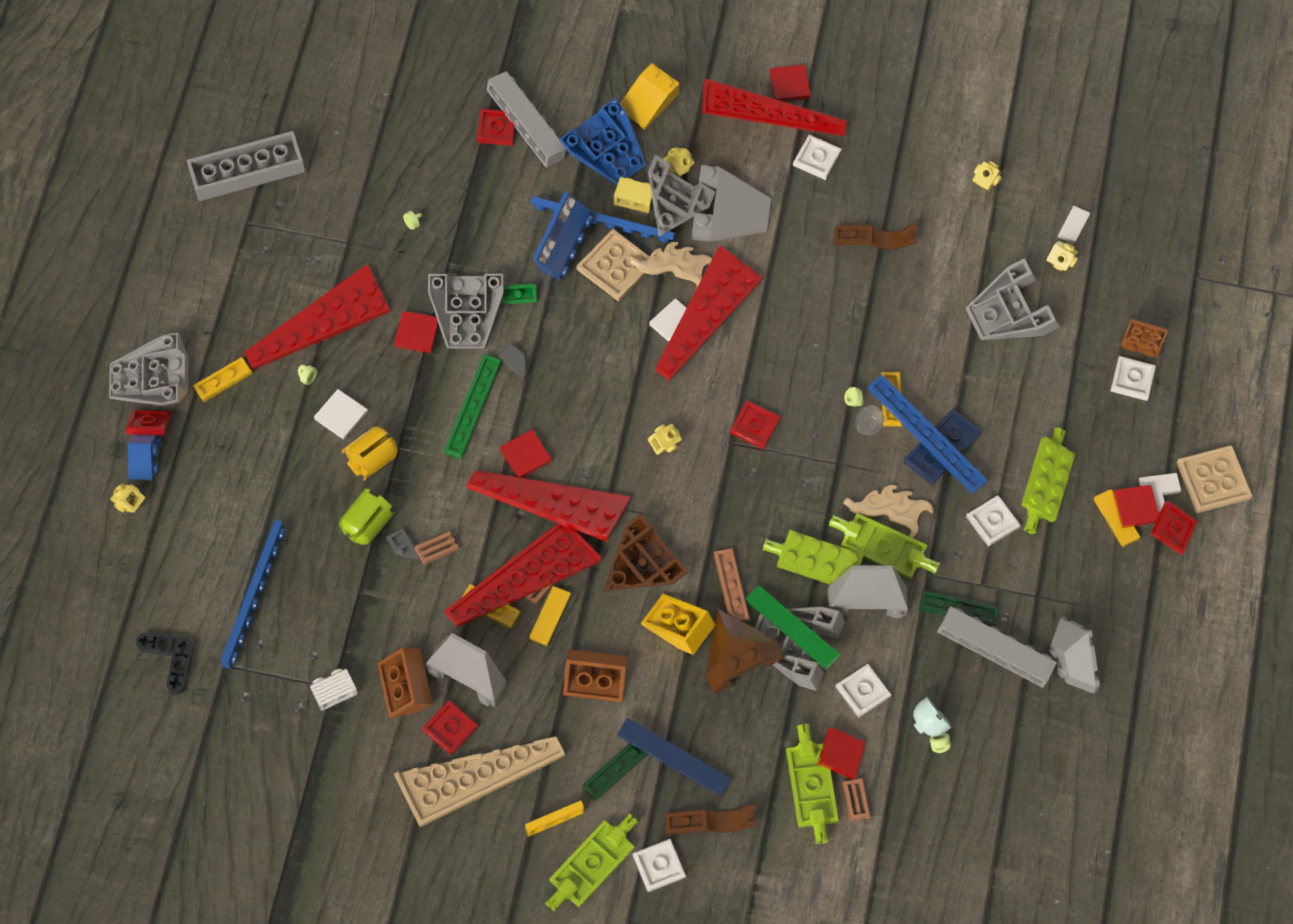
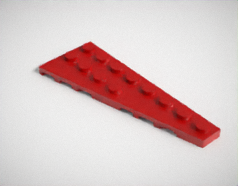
[702,79,847,136]
[655,245,763,382]
[244,265,390,370]
[467,470,631,541]
[445,523,602,628]

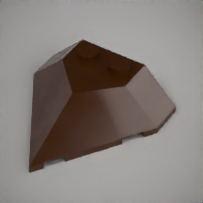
[603,513,689,591]
[706,609,785,694]

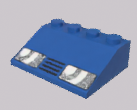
[533,192,593,281]

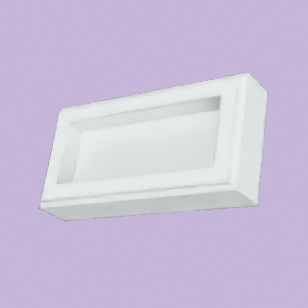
[1058,206,1090,245]

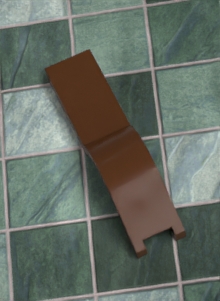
[834,225,918,250]
[665,805,758,835]

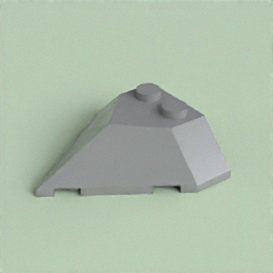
[648,155,715,236]
[1048,616,1100,693]

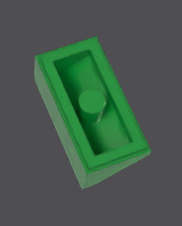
[500,283,537,305]

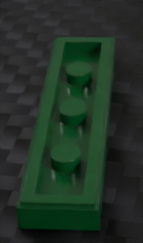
[918,590,1000,627]
[582,744,648,802]

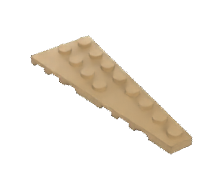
[394,737,565,827]

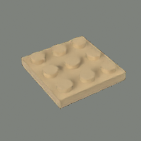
[577,229,649,302]
[1176,445,1252,513]

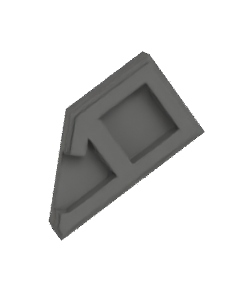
[498,344,526,380]
[386,528,420,560]

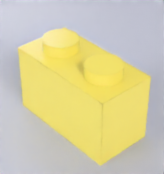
[614,177,653,213]

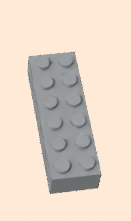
[186,131,305,201]

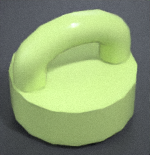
[403,211,422,230]
[298,365,317,385]
[844,387,864,407]
[930,733,951,753]

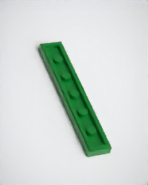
[444,354,502,460]
[745,586,841,670]

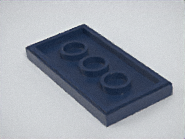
[903,409,982,486]

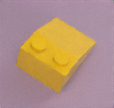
[620,63,679,130]
[641,594,715,655]

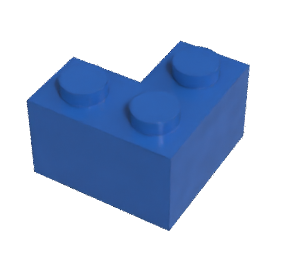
[127,434,162,480]

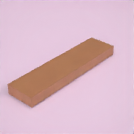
[713,548,750,623]

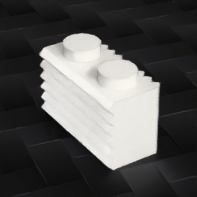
[310,669,358,711]

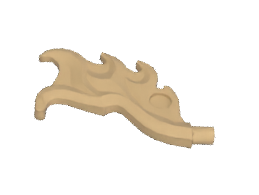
[631,242,712,291]
[843,485,933,538]

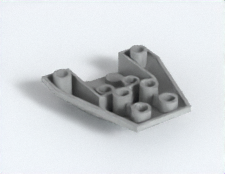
[428,274,503,349]
[109,332,188,406]

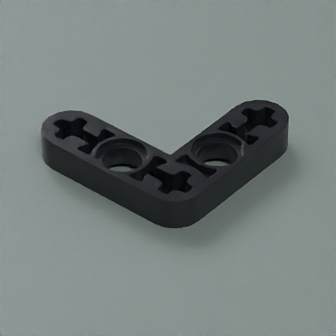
[136,633,194,695]

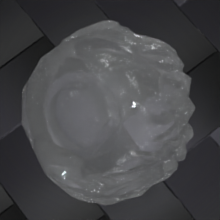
[855,405,884,435]

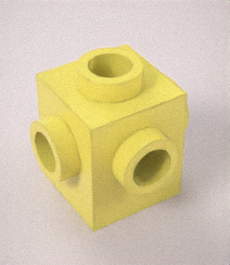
[663,147,695,177]
[972,161,1002,192]
[1047,241,1078,271]
[647,424,682,455]
[111,484,146,513]

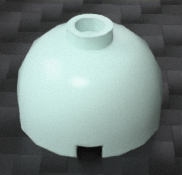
[913,696,951,737]

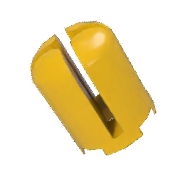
[342,426,398,480]

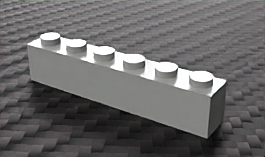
[487,71,566,168]
[937,607,1057,688]

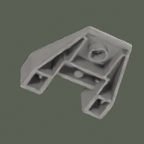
[692,165,771,242]
[965,258,1060,340]
[827,565,908,618]
[754,607,845,691]
[426,633,507,707]

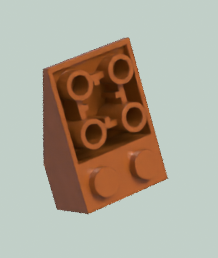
[1121,319,1168,357]

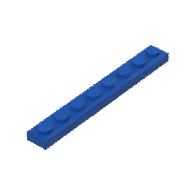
[531,196,676,243]
[868,375,987,495]
[221,520,286,669]

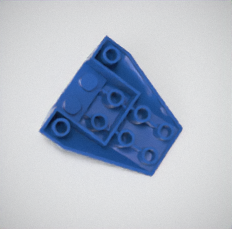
[559,98,646,186]

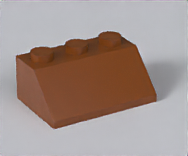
[377,648,433,718]
[563,649,628,702]

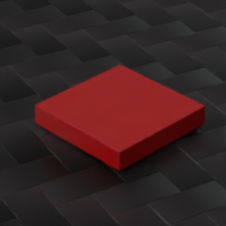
[769,65,810,101]
[476,109,515,146]
[394,311,439,353]
[730,400,781,450]
[126,410,171,435]
[499,429,552,478]
[1113,485,1159,528]
[1151,501,1198,554]
[422,700,479,756]
[817,727,866,779]

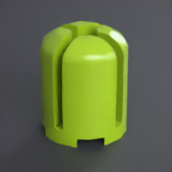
[339,489,395,545]

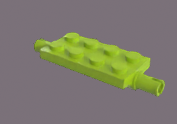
[1021,428,1075,534]
[829,513,940,580]
[763,530,863,585]
[786,724,839,844]
[545,814,638,912]

